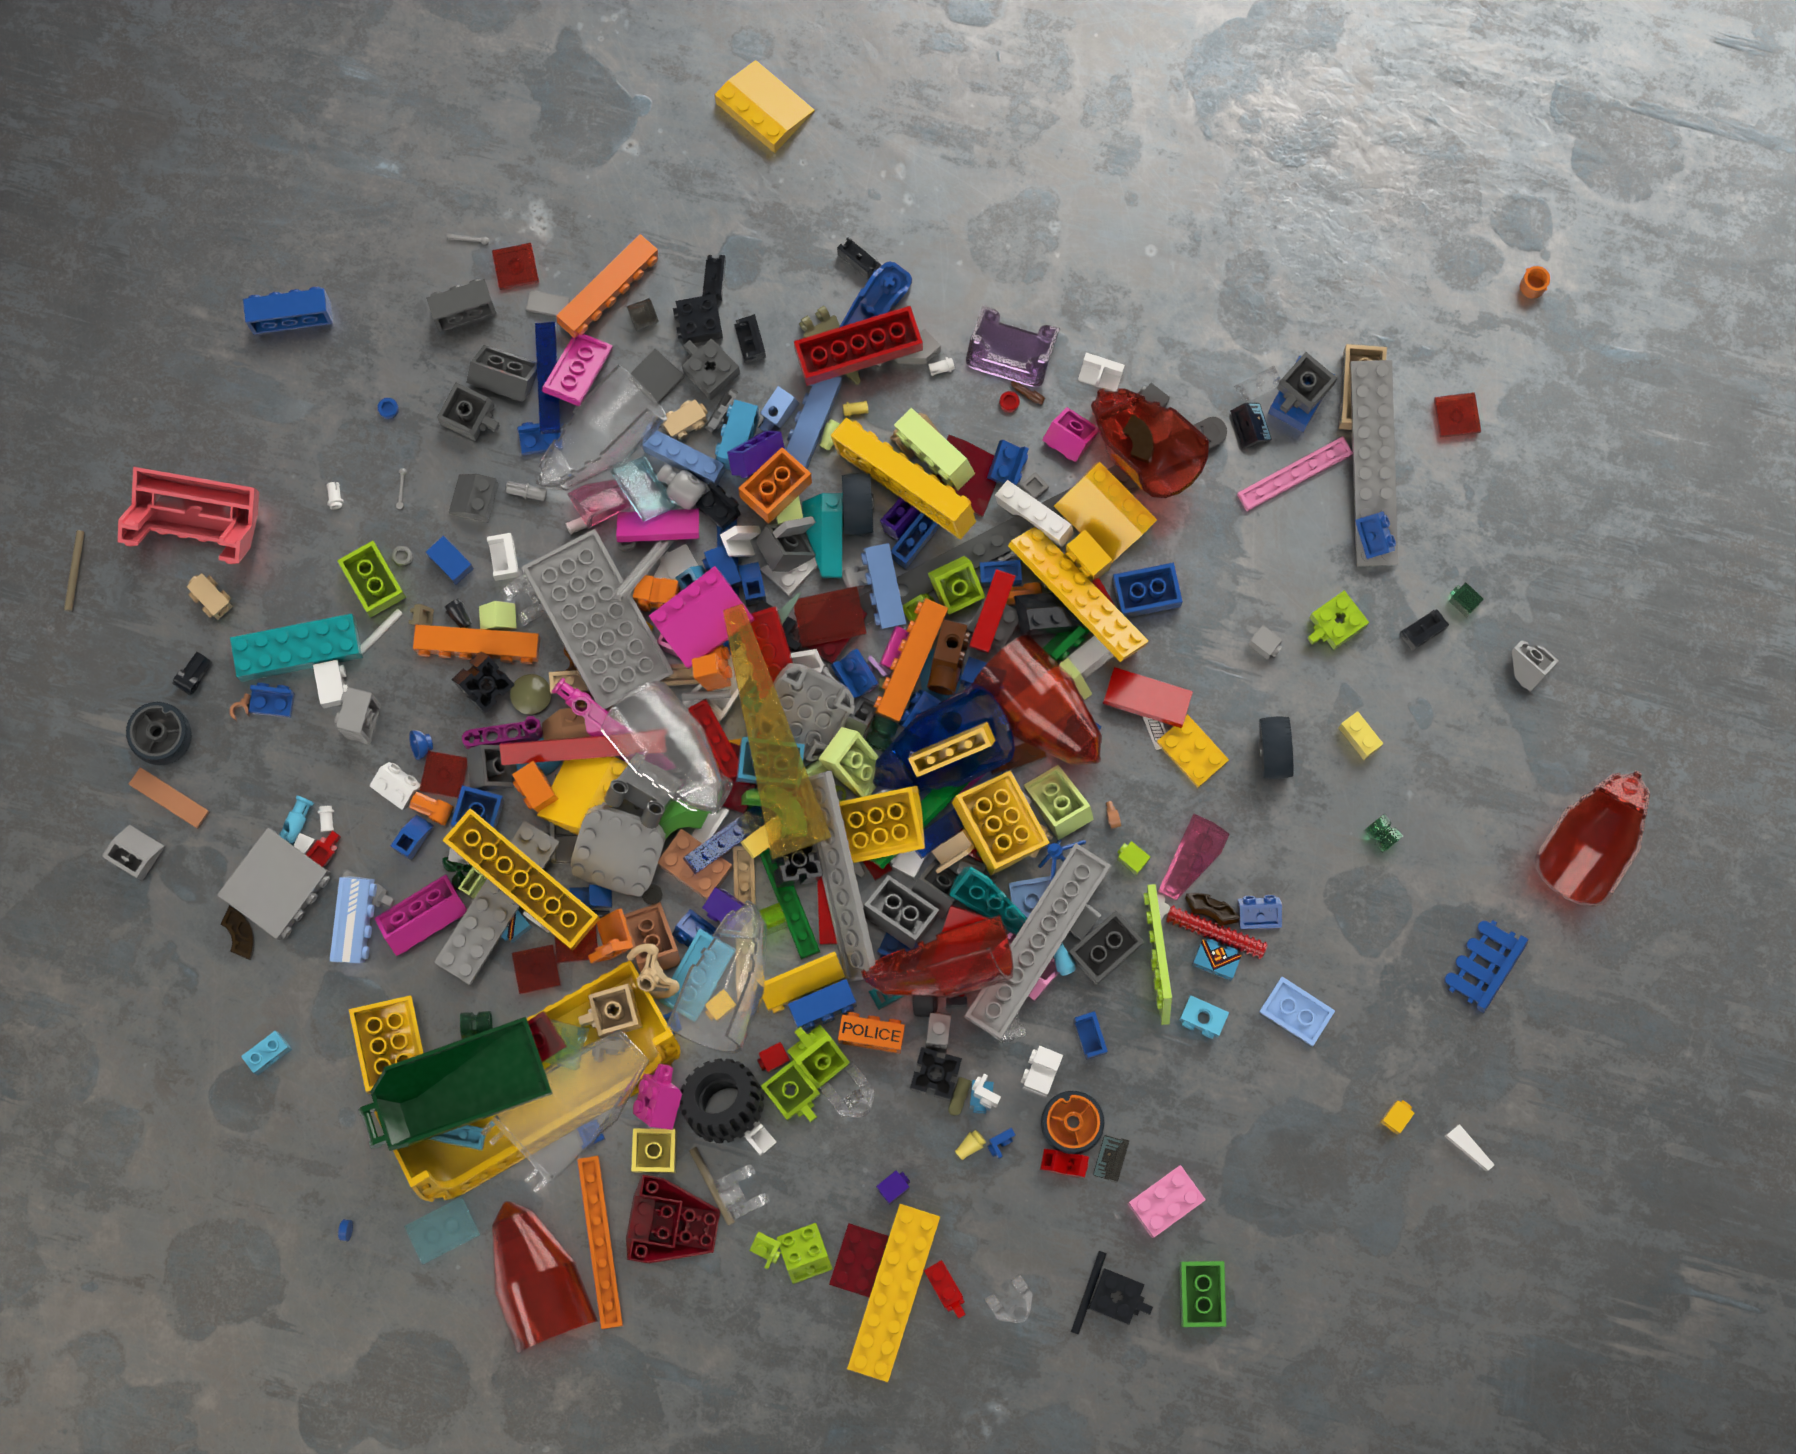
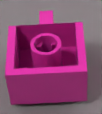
[633,1064,682,1130]

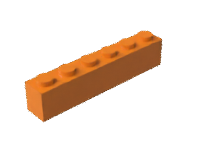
[556,234,658,339]
[873,598,948,723]
[413,624,541,664]

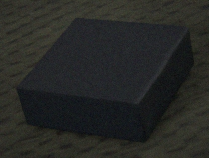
[946,996,967,1008]

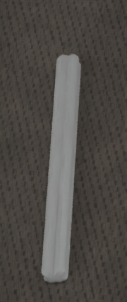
[614,540,675,601]

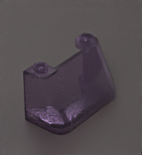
[966,306,1060,387]

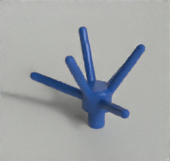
[1038,839,1086,882]

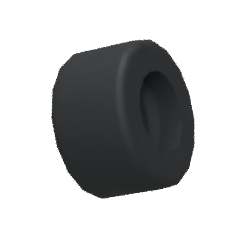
[913,979,938,1017]

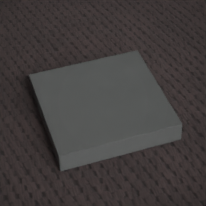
[627,349,685,405]

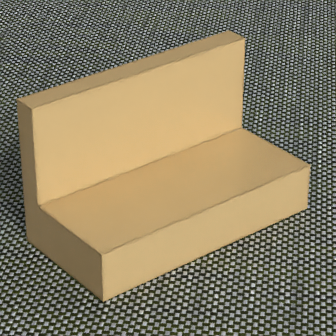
[932,829,975,873]

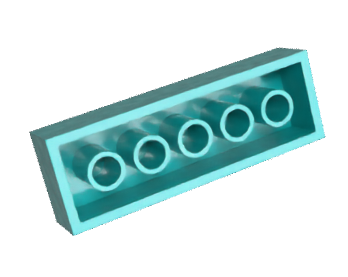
[230,614,363,682]

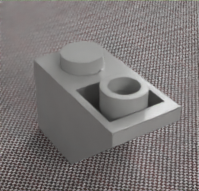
[895,328,941,365]

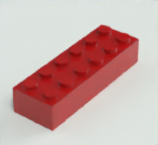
[794,306,923,386]

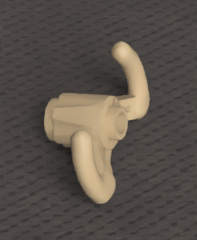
[626,944,680,999]

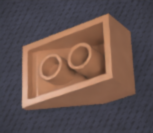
[624,902,681,973]

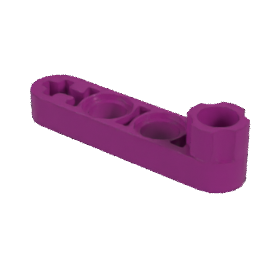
[462,716,543,749]

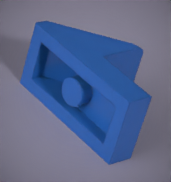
[569,885,612,909]

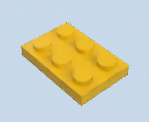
[1157,714,1229,788]

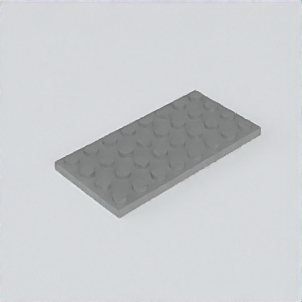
[522,529,674,710]

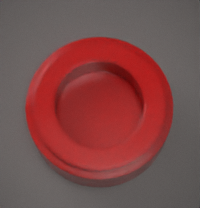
[999,391,1020,413]

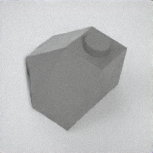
[1512,641,1559,692]

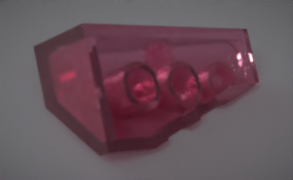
[568,474,659,528]
[1158,814,1230,900]

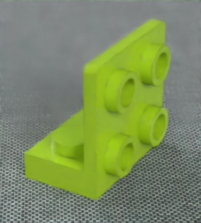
[777,1223,833,1284]

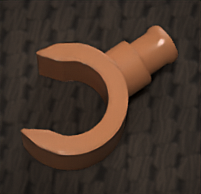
[230,693,251,721]
[1106,801,1121,829]

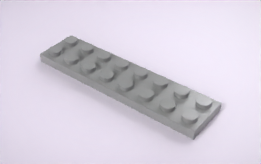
[434,820,560,985]

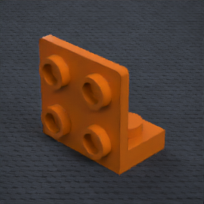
[588,908,633,963]

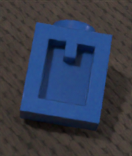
[987,1128,1015,1159]

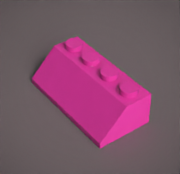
[374,874,467,956]

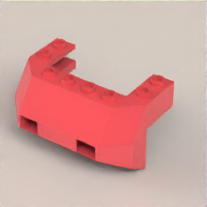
[117,467,259,564]

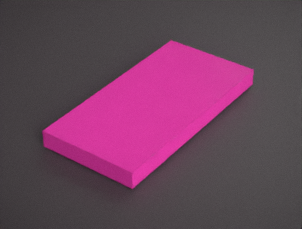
[542,334,613,407]
[616,508,699,542]

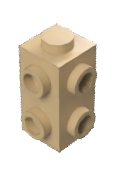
[661,399,708,441]
[187,573,233,620]

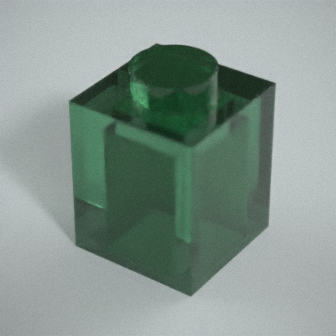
[1449,582,1484,618]

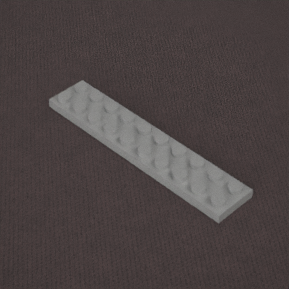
[1350,360,1398,566]
[801,771,879,983]
[964,843,1111,1040]

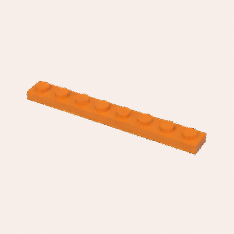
[577,1156,623,1329]

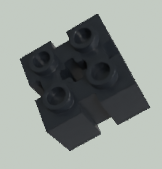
[451,651,515,713]
[768,836,823,888]
[910,1047,962,1101]

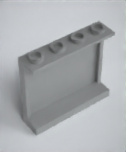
[217,827,331,940]

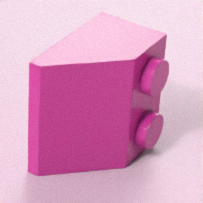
[1042,407,1100,462]

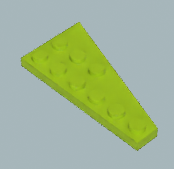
[1143,884,1172,1025]

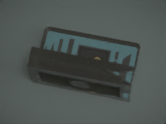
[1093,1135,1129,1183]

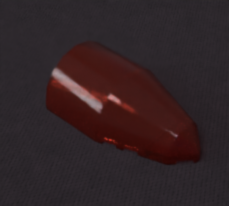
[1091,388,1209,498]
[970,635,1102,766]
[1535,771,1650,907]
[861,915,1014,998]
[492,1201,598,1354]

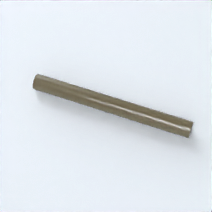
[64,530,85,612]
[689,1147,735,1226]

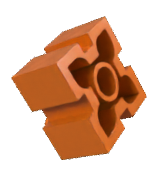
[633,575,681,612]

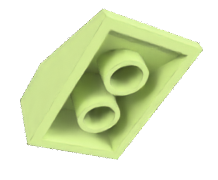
[818,727,889,798]
[1023,765,1094,840]

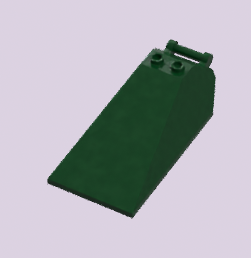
[358,1017,553,1151]

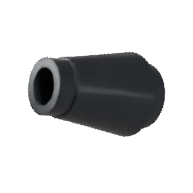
[444,598,472,628]

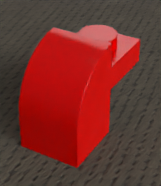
[1040,1149,1089,1178]

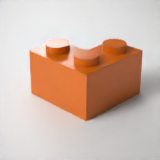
[692,644,733,691]
[512,761,558,813]

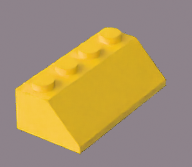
[757,951,845,1013]

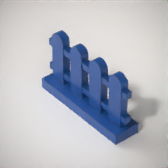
[1445,920,1528,1013]

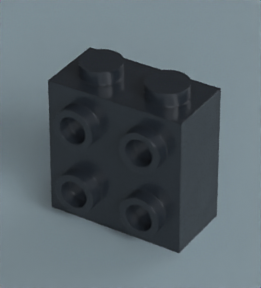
[673,294,723,345]

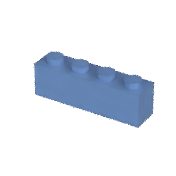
[642,428,725,486]
[861,543,906,629]

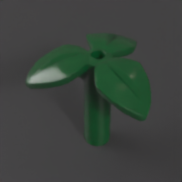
[442,857,473,890]

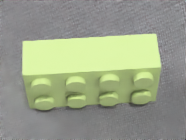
[894,408,975,490]

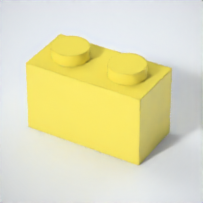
[1339,711,1383,760]

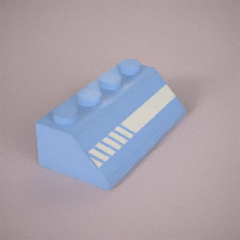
[330,876,377,963]

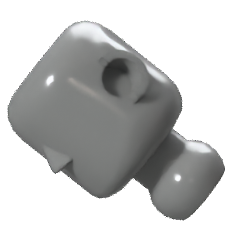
[656,464,706,510]

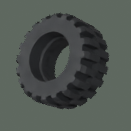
[680,1058,764,1143]

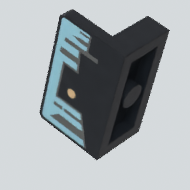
[1230,403,1272,448]

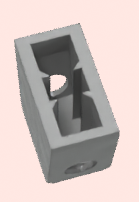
[926,1012,951,1054]

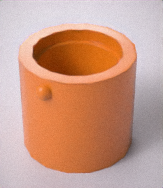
[1520,266,1550,299]

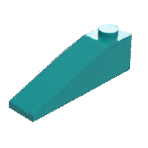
[802,493,843,578]
[949,866,1027,935]

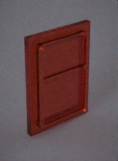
[794,586,867,648]

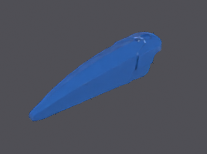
[840,261,912,327]

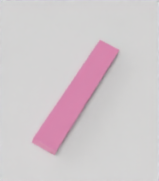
[1237,436,1353,512]

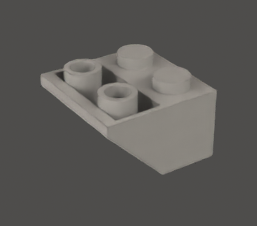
[102,825,165,881]

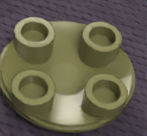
[510,674,551,715]

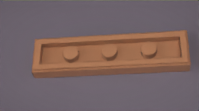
[129,767,209,829]

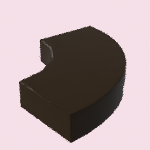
[1123,415,1154,464]
[1185,893,1240,926]
[221,905,254,961]

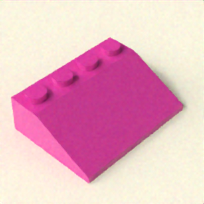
[649,566,755,669]

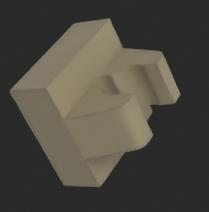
[408,604,434,626]

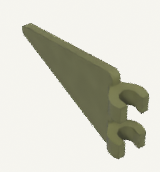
[799,306,861,385]

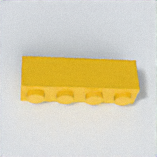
[908,722,996,777]

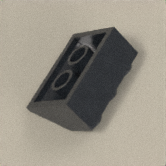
[1014,592,1085,636]

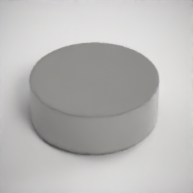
[392,546,413,567]

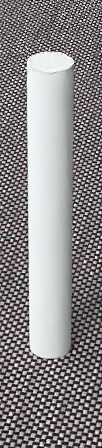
[360,608,403,655]

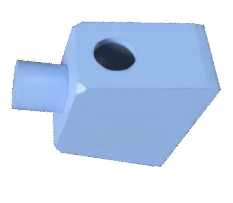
[758,386,800,432]

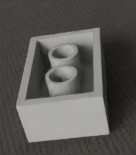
[335,687,382,745]

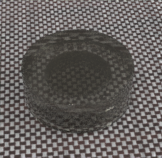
[642,884,663,905]

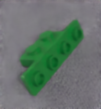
[1027,626,1090,678]

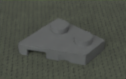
[704,388,738,432]

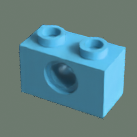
[1179,995,1229,1039]
[241,1031,292,1075]

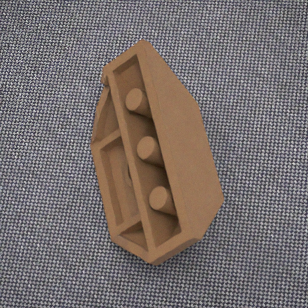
[542,705,626,740]

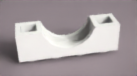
[995,480,1074,549]

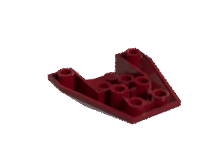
[626,1175,720,1263]

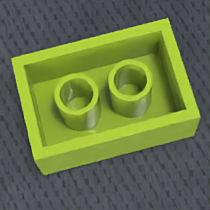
[337,541,406,618]

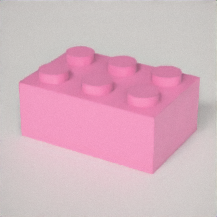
[1127,1165,1206,1238]

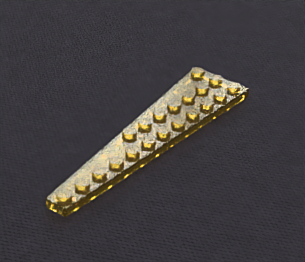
[723,603,831,860]

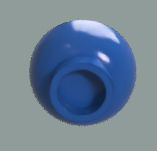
[409,730,433,760]

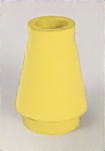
[955,1129,986,1160]

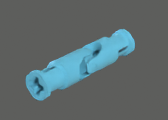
[279,795,314,845]

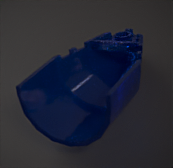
[873,684,1015,792]

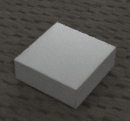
[1020,472,1049,499]

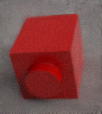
[757,1042,791,1074]

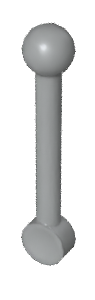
[447,234,489,245]
[395,468,407,510]

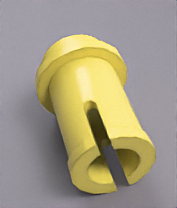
[842,401,868,418]

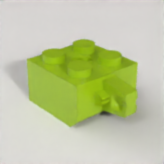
[1307,590,1369,650]
[787,1024,850,1089]
[761,1060,821,1123]

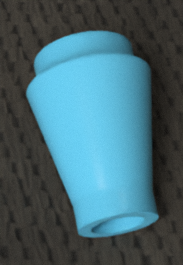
[1054,943,1076,976]

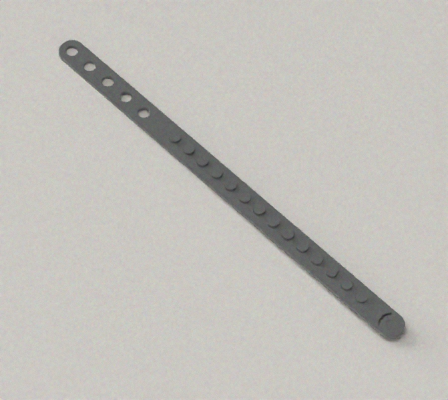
[792,417,1227,652]

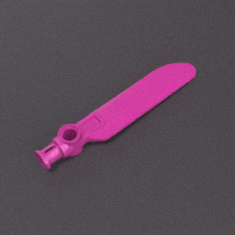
[551,677,683,797]

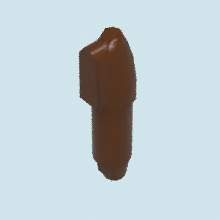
[1011,381,1045,405]

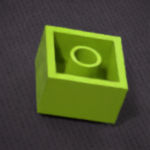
[928,556,985,615]

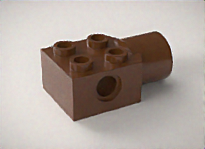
[927,619,970,695]

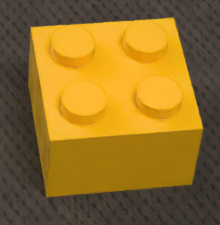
[1065,530,1112,582]

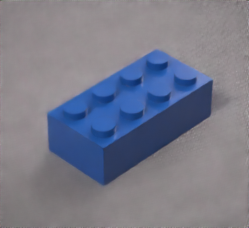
[243,287,333,335]

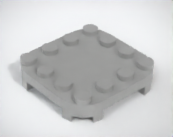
[756,663,855,762]
[571,802,666,896]

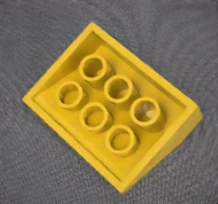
[715,60,815,153]
[1053,462,1157,564]
[537,756,629,835]
[952,770,1050,876]
[839,786,925,863]
[349,995,424,1094]

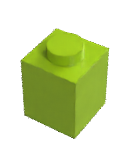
[1117,841,1151,875]

